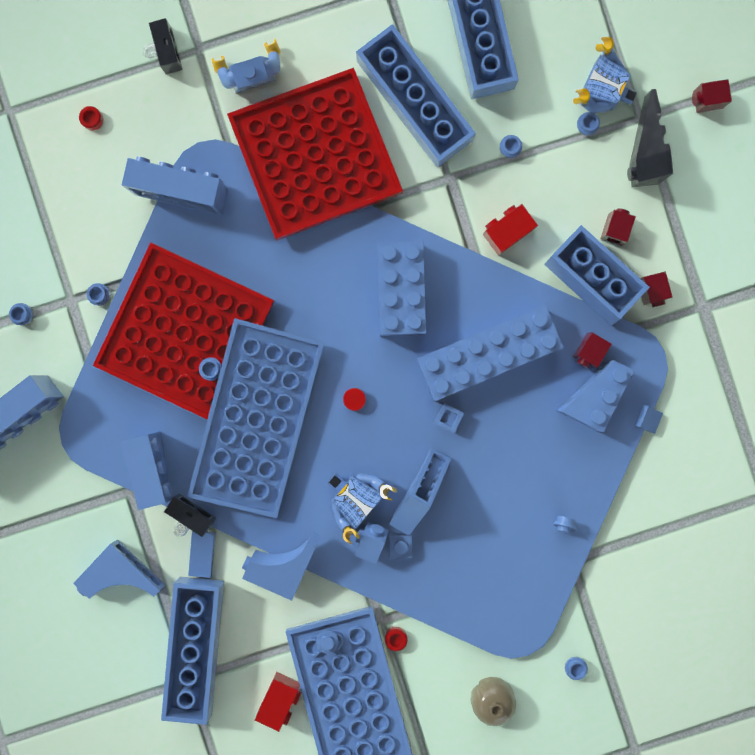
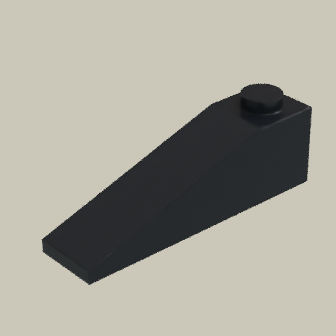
[627,89,673,187]

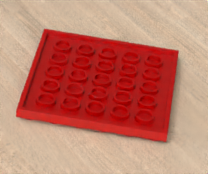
[227,67,403,241]
[92,242,275,419]

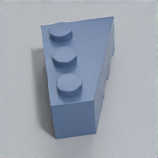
[556,360,634,433]
[121,432,173,510]

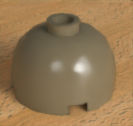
[470,677,516,726]

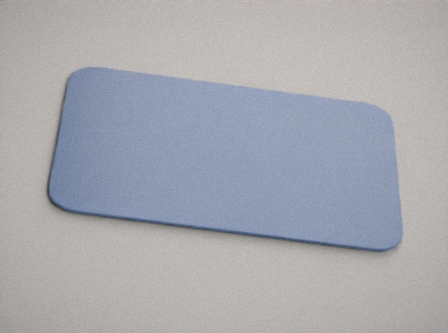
[59,139,668,659]

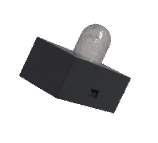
[142,18,183,75]
[164,494,216,537]

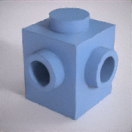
[355,522,389,564]

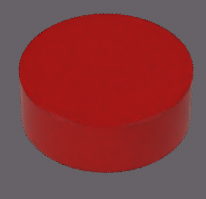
[79,106,103,131]
[343,388,366,411]
[385,627,408,651]

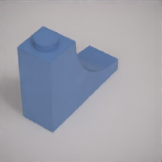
[389,448,451,535]
[242,532,321,601]
[73,539,165,599]

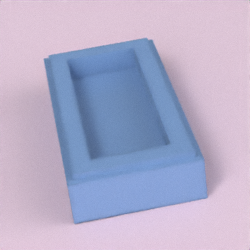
[188,531,216,578]

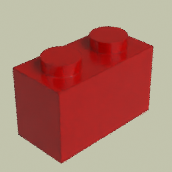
[483,204,538,256]
[254,671,302,732]

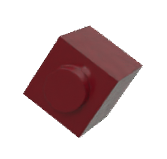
[692,79,732,113]
[600,208,636,246]
[640,271,673,308]
[573,332,612,369]

